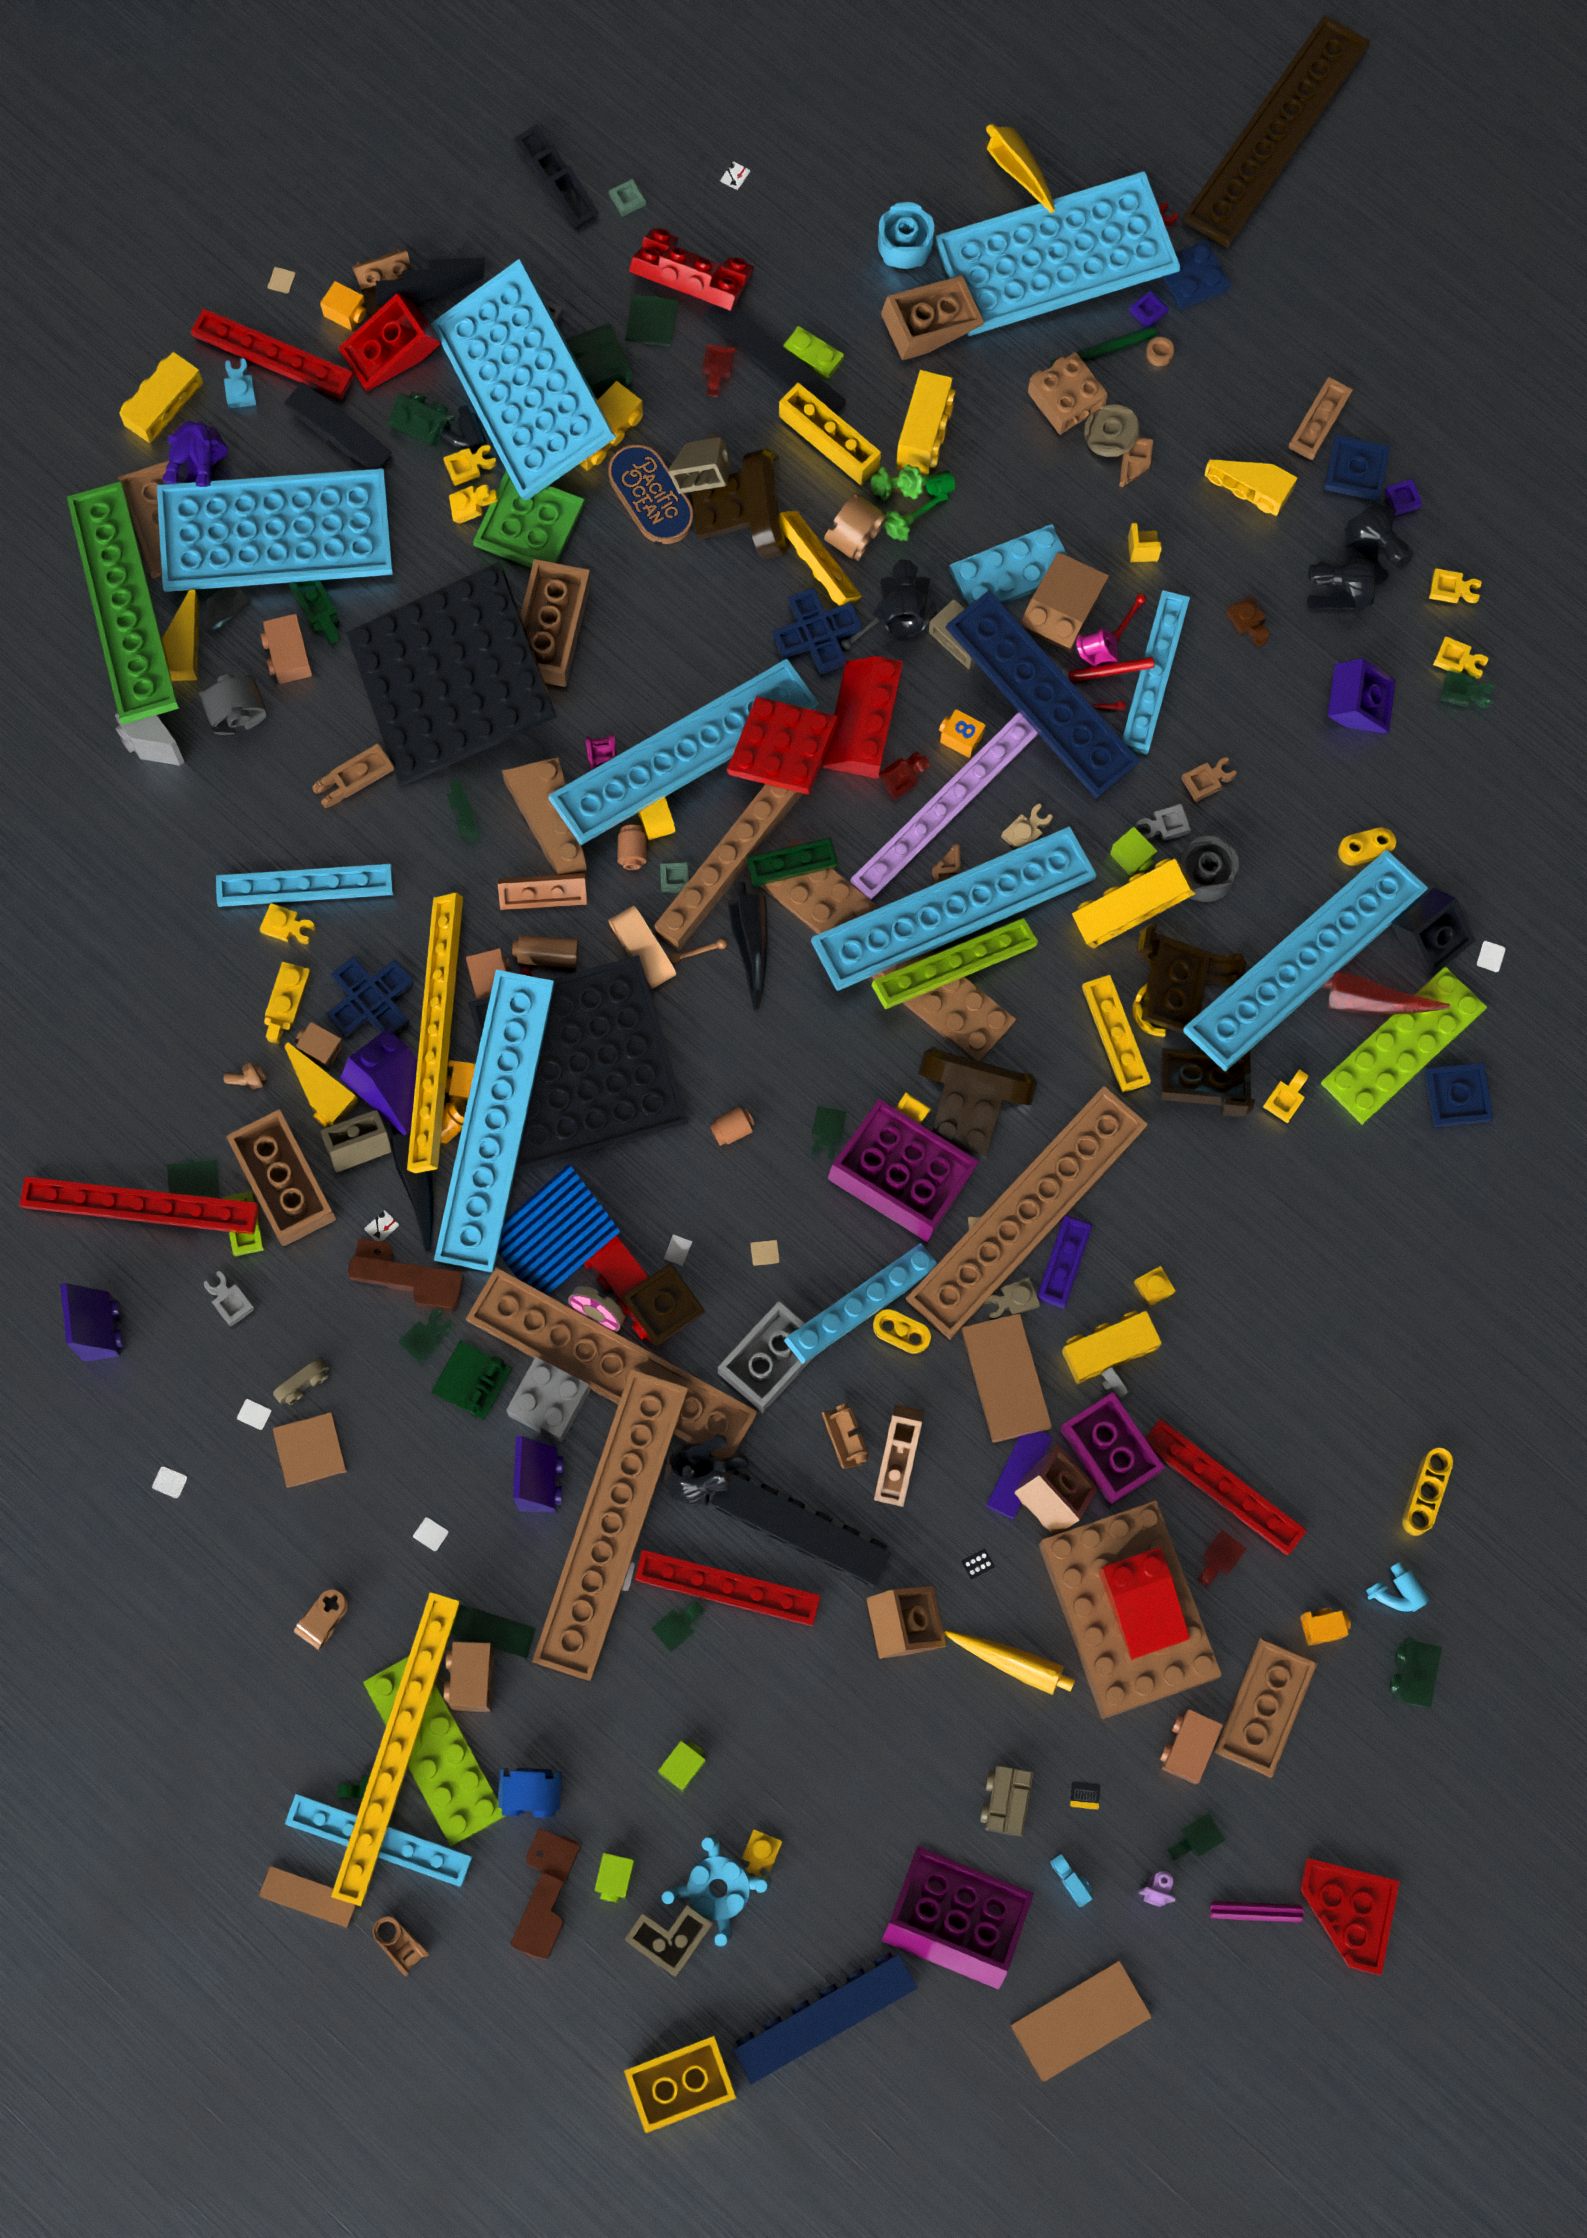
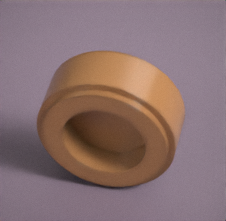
[1146,337,1175,366]

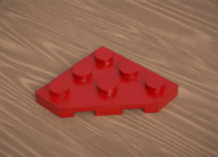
[1300,1858,1400,1975]

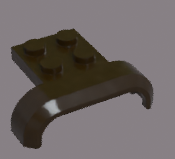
[692,448,790,560]
[1136,923,1247,1035]
[918,1046,1037,1156]
[1161,1048,1255,1117]

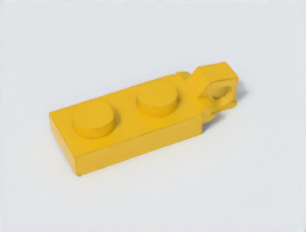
[264,962,311,1044]

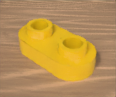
[1338,827,1396,866]
[873,1309,931,1354]

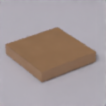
[272,1412,347,1488]

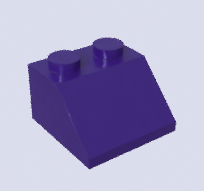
[1328,658,1396,733]

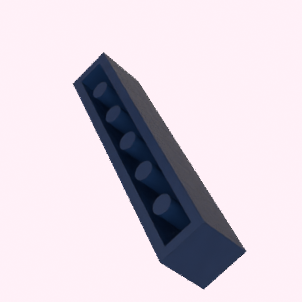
[733,1952,918,2085]

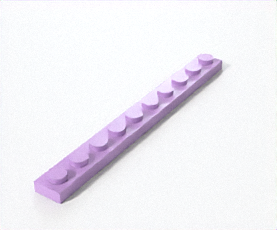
[850,712,1038,900]

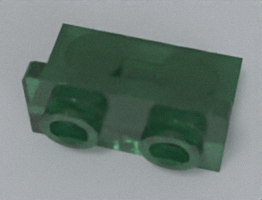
[1390,1637,1442,1709]

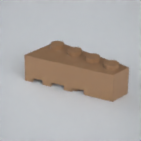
[502,757,587,875]

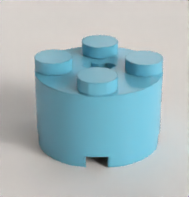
[878,202,934,269]

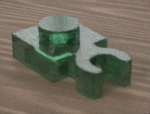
[1440,670,1494,708]
[811,1106,846,1161]
[398,1309,452,1365]

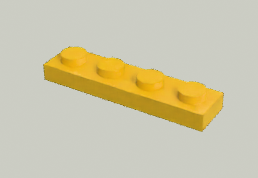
[779,510,862,606]
[1082,975,1151,1093]

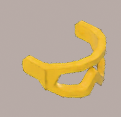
[1132,983,1166,1037]

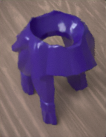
[163,421,228,487]

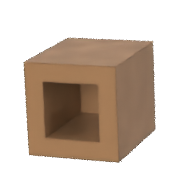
[295,1022,344,1071]

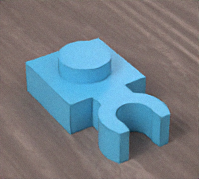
[224,358,256,409]
[1050,1854,1093,1907]

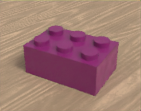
[1060,1392,1165,1506]

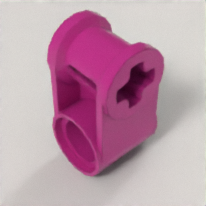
[1076,627,1119,667]
[586,734,617,771]

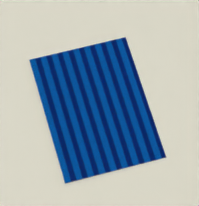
[498,1164,620,1295]

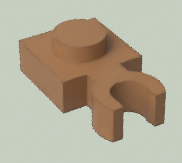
[1181,758,1237,802]

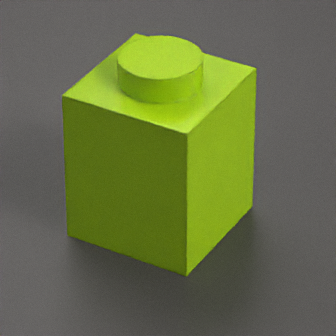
[1110,827,1157,877]
[658,1741,706,1792]
[594,1853,635,1903]

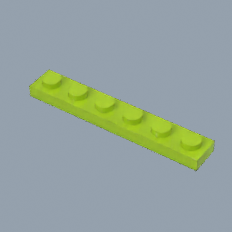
[871,918,1038,1010]

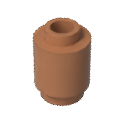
[618,825,647,870]
[709,1106,755,1146]

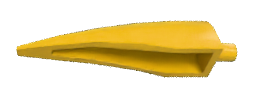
[986,123,1055,213]
[944,1629,1075,1695]

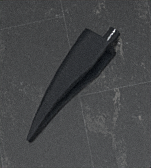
[728,882,768,1011]
[390,1124,434,1251]

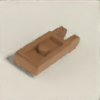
[312,743,394,808]

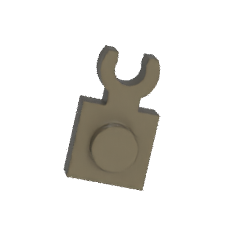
[984,1277,1040,1320]

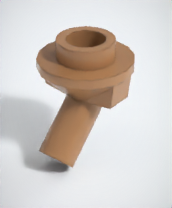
[224,1061,266,1090]

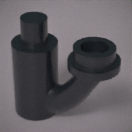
[430,405,487,452]

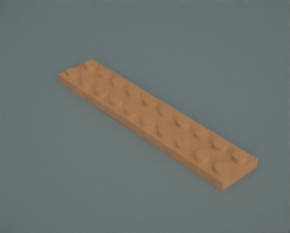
[760,838,1016,1062]
[906,1086,1148,1340]
[466,1267,758,1459]
[532,1369,689,1682]

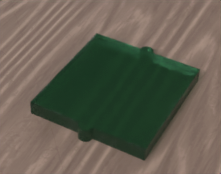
[626,295,678,346]
[167,1159,220,1199]

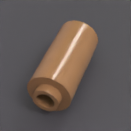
[512,935,579,968]

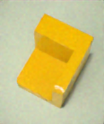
[1128,523,1162,562]

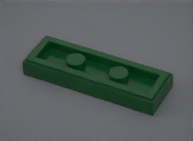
[746,837,838,887]

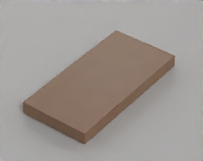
[117,460,179,579]
[961,1313,1052,1443]
[1214,1638,1318,1778]
[1010,1961,1152,2082]

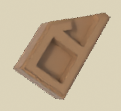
[1119,437,1154,487]
[932,844,961,885]

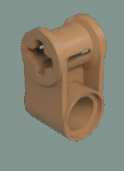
[294,1590,348,1650]
[372,1916,430,1977]

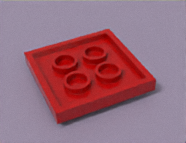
[727,696,839,795]

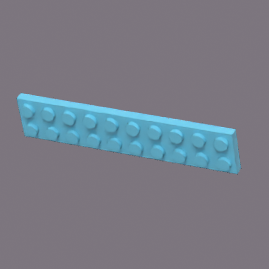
[549,659,819,845]
[811,826,1097,991]
[1183,850,1428,1072]
[434,970,555,1273]

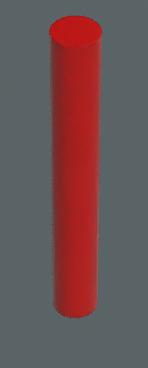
[1068,657,1155,682]

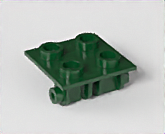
[431,1340,513,1421]

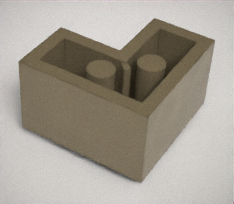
[624,1905,713,1978]

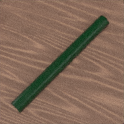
[1050,326,1157,367]

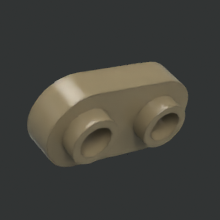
[273,1358,330,1405]

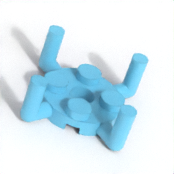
[662,1834,772,1946]

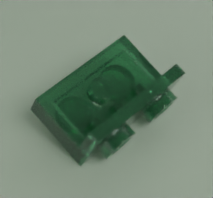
[387,391,456,446]

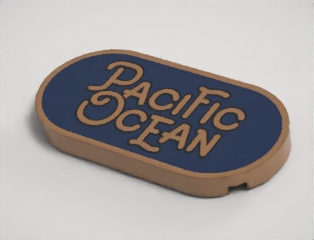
[608,445,693,544]

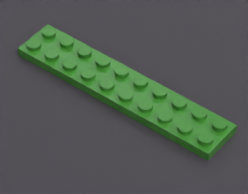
[67,481,179,725]

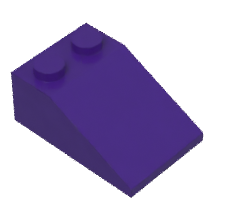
[340,1028,445,1136]
[60,1283,124,1362]
[513,1436,564,1513]

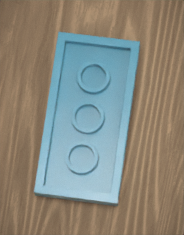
[949,524,1068,607]

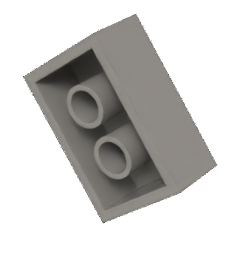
[718,1301,815,1414]

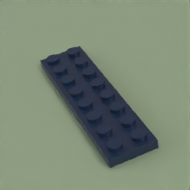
[945,590,1140,799]

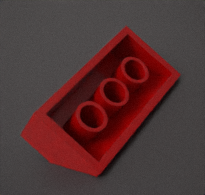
[823,656,903,779]

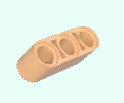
[608,905,676,990]

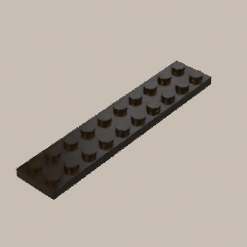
[1182,15,1370,249]

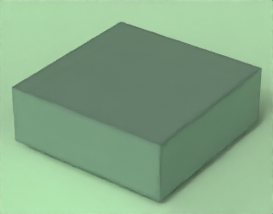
[609,179,646,216]
[660,861,690,893]

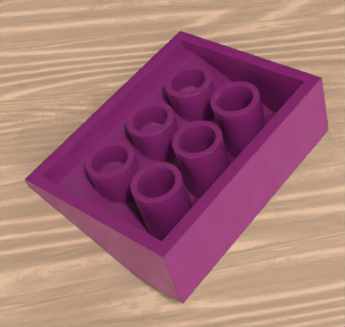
[828,1099,979,1242]
[882,1846,1034,1989]

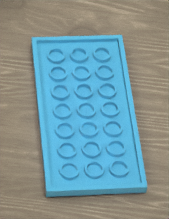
[935,171,1180,337]
[431,259,616,501]
[157,469,393,592]

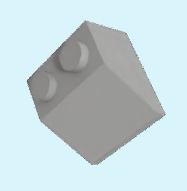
[115,714,185,765]

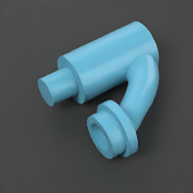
[1366,1562,1431,1612]

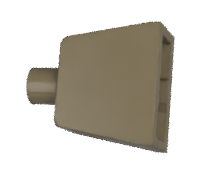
[668,434,731,494]

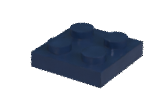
[1162,240,1231,310]
[1324,435,1390,501]
[1424,1062,1494,1128]

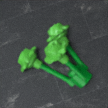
[871,464,955,541]

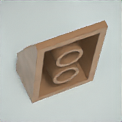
[881,275,984,360]
[1019,552,1109,653]

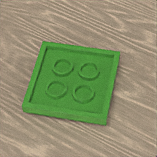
[473,470,585,568]

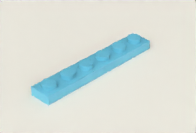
[1122,590,1190,755]
[216,864,393,907]
[784,1243,938,1364]
[285,1793,473,1887]

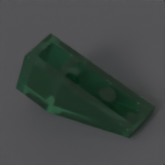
[450,1604,536,1659]

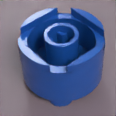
[498,1768,562,1818]

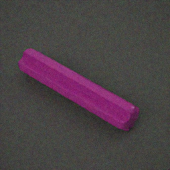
[1210,1901,1304,1922]

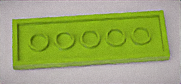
[1321,966,1487,1125]
[363,1656,506,1847]

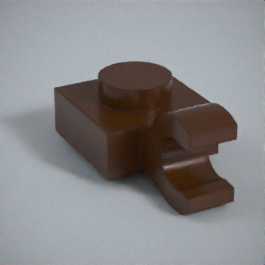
[1226,596,1270,647]

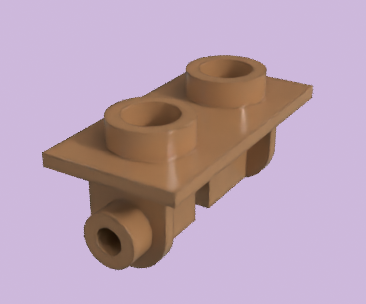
[352,248,412,290]
[822,1403,869,1469]

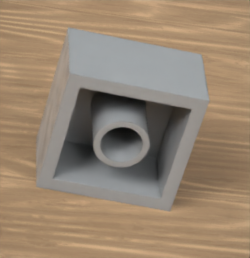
[506,1357,590,1444]

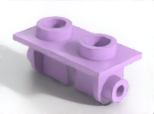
[1138,1871,1176,1907]

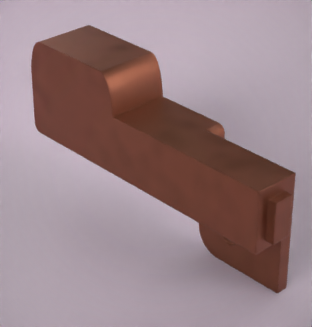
[347,1238,464,1313]
[510,1828,581,1959]

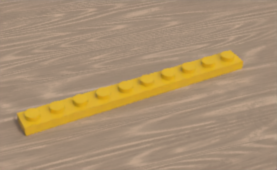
[407,892,463,1173]
[331,1592,461,1906]

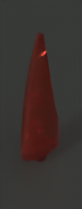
[1321,972,1450,1014]

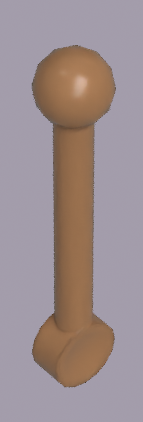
[669,938,728,965]

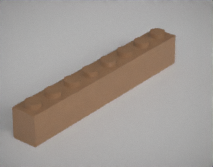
[654,784,803,952]

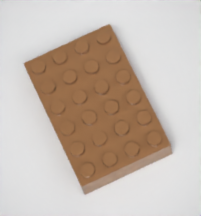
[1039,1500,1222,1720]

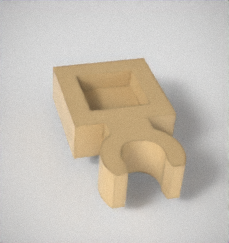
[1001,804,1053,850]

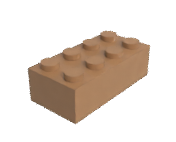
[520,559,591,687]
[226,1109,336,1247]

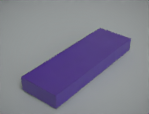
[1037,1215,1093,1309]
[986,1431,1053,1519]

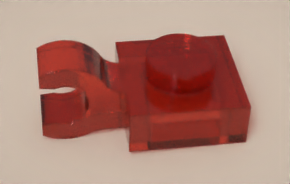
[702,344,735,397]
[878,752,930,799]
[1197,1530,1247,1587]

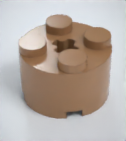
[824,492,887,561]

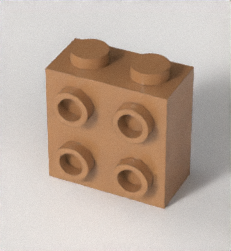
[1028,352,1108,435]

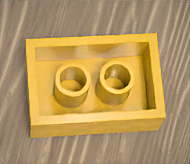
[896,370,956,476]
[624,2036,736,2134]

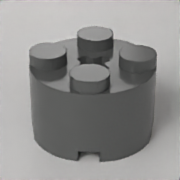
[199,674,266,735]
[1179,836,1239,902]

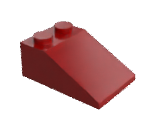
[338,293,442,391]
[1099,1547,1190,1660]

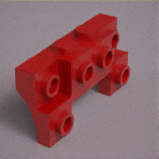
[629,228,754,311]

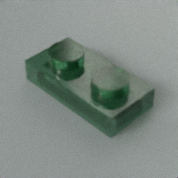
[447,779,480,844]

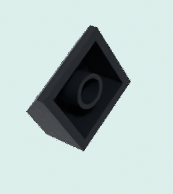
[1392,888,1475,976]

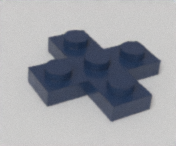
[772,588,862,675]
[326,956,414,1038]

